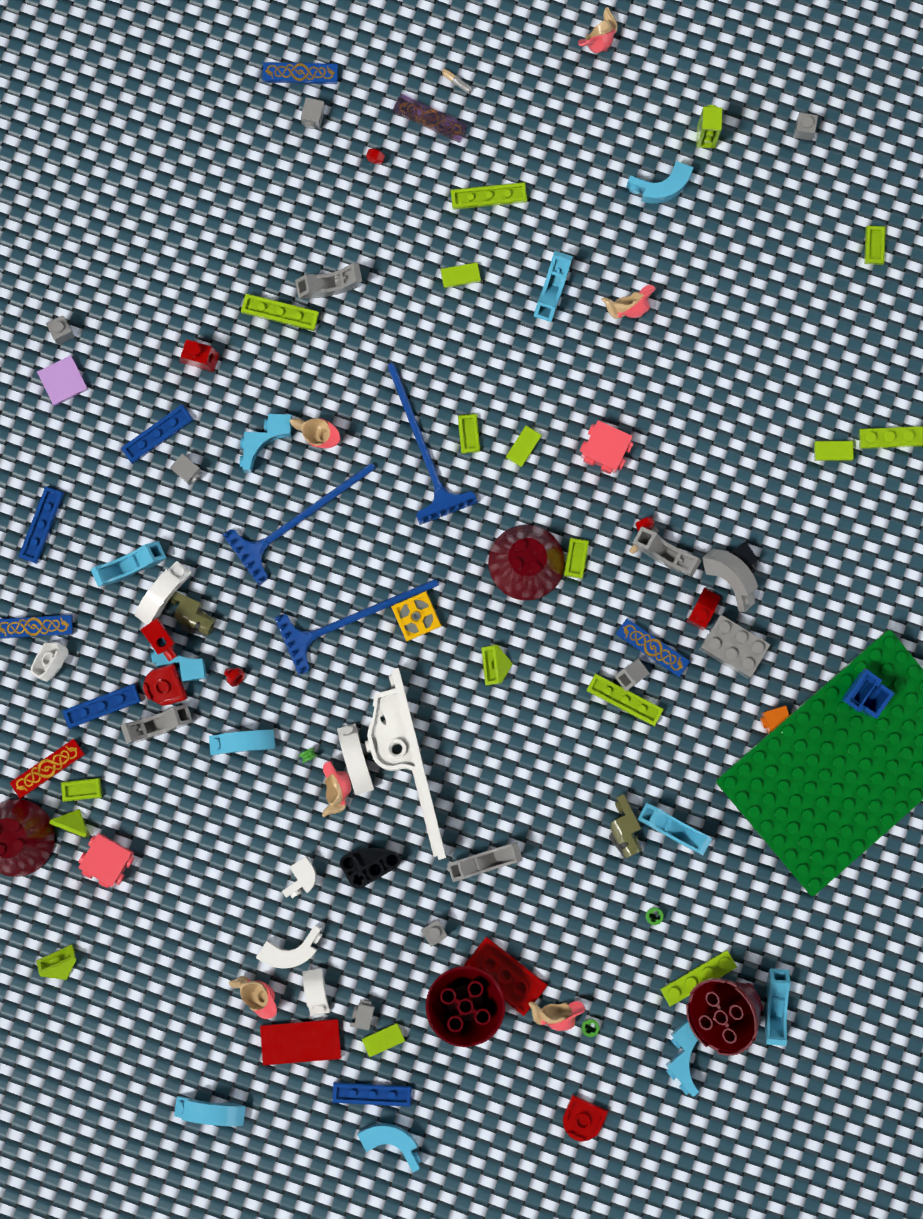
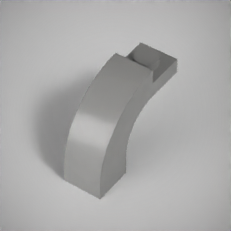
[295,263,362,299]
[633,526,702,577]
[702,549,758,612]
[120,704,193,744]

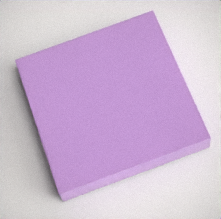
[37,355,88,406]

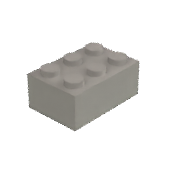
[699,615,771,679]

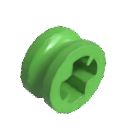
[299,747,318,764]
[645,907,664,925]
[581,1019,599,1037]

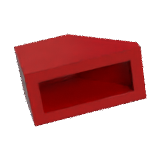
[686,588,721,630]

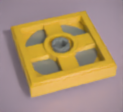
[391,591,442,642]

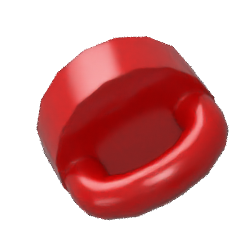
[224,668,245,687]

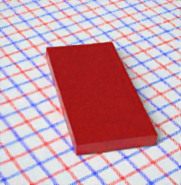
[464,936,548,1016]
[260,1019,341,1065]

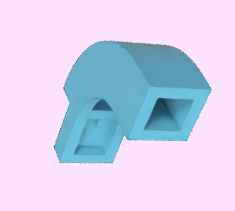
[626,161,694,203]
[534,251,573,322]
[174,1096,246,1126]
[357,1123,422,1172]

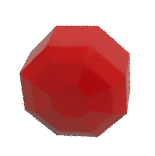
[366,149,385,165]
[635,516,655,532]

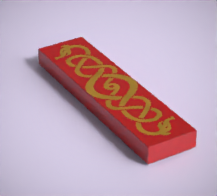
[10,739,85,799]

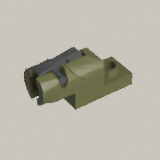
[168,592,216,636]
[609,794,642,858]

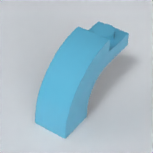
[209,730,275,755]

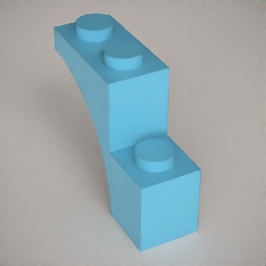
[240,414,292,473]
[91,541,166,587]
[150,638,207,683]
[637,803,712,855]
[764,968,791,1046]
[665,1019,699,1097]

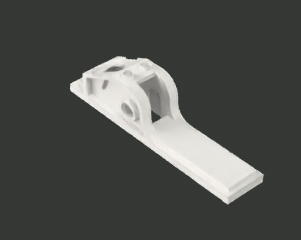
[365,668,446,860]

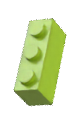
[696,105,722,148]

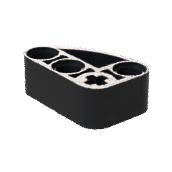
[340,848,401,889]

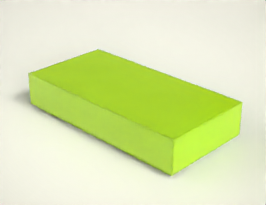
[864,226,886,265]
[440,262,481,289]
[458,414,480,454]
[505,426,542,468]
[814,441,854,461]
[564,538,589,579]
[61,778,102,802]
[362,1023,405,1057]

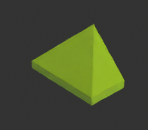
[481,645,513,686]
[49,809,90,838]
[36,944,76,980]

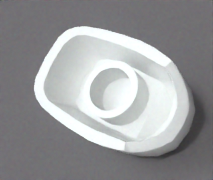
[31,642,69,682]

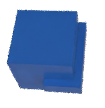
[842,668,895,719]

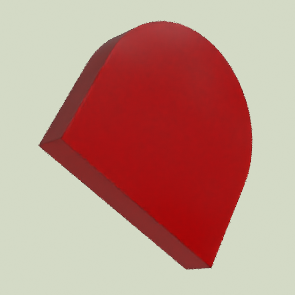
[143,663,188,706]
[563,1094,608,1142]

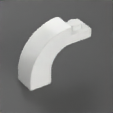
[135,561,192,625]
[337,724,374,795]
[256,925,322,968]

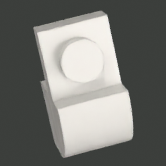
[282,856,317,898]
[302,968,330,1016]

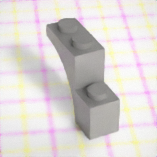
[447,842,523,882]

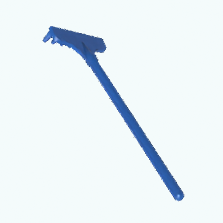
[388,363,478,525]
[223,463,375,586]
[275,579,439,676]

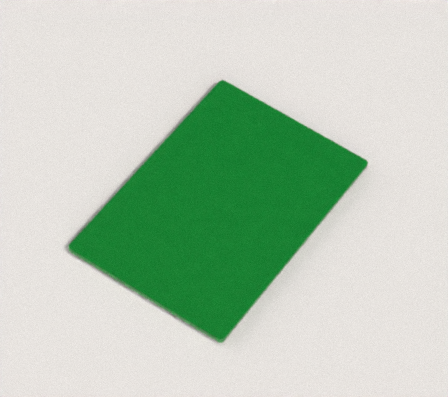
[716,630,923,896]

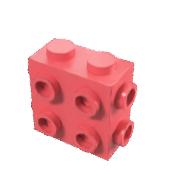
[580,420,634,474]
[78,834,135,888]

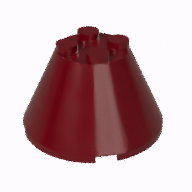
[488,525,565,601]
[0,799,55,877]
[425,966,505,1047]
[686,978,763,1056]

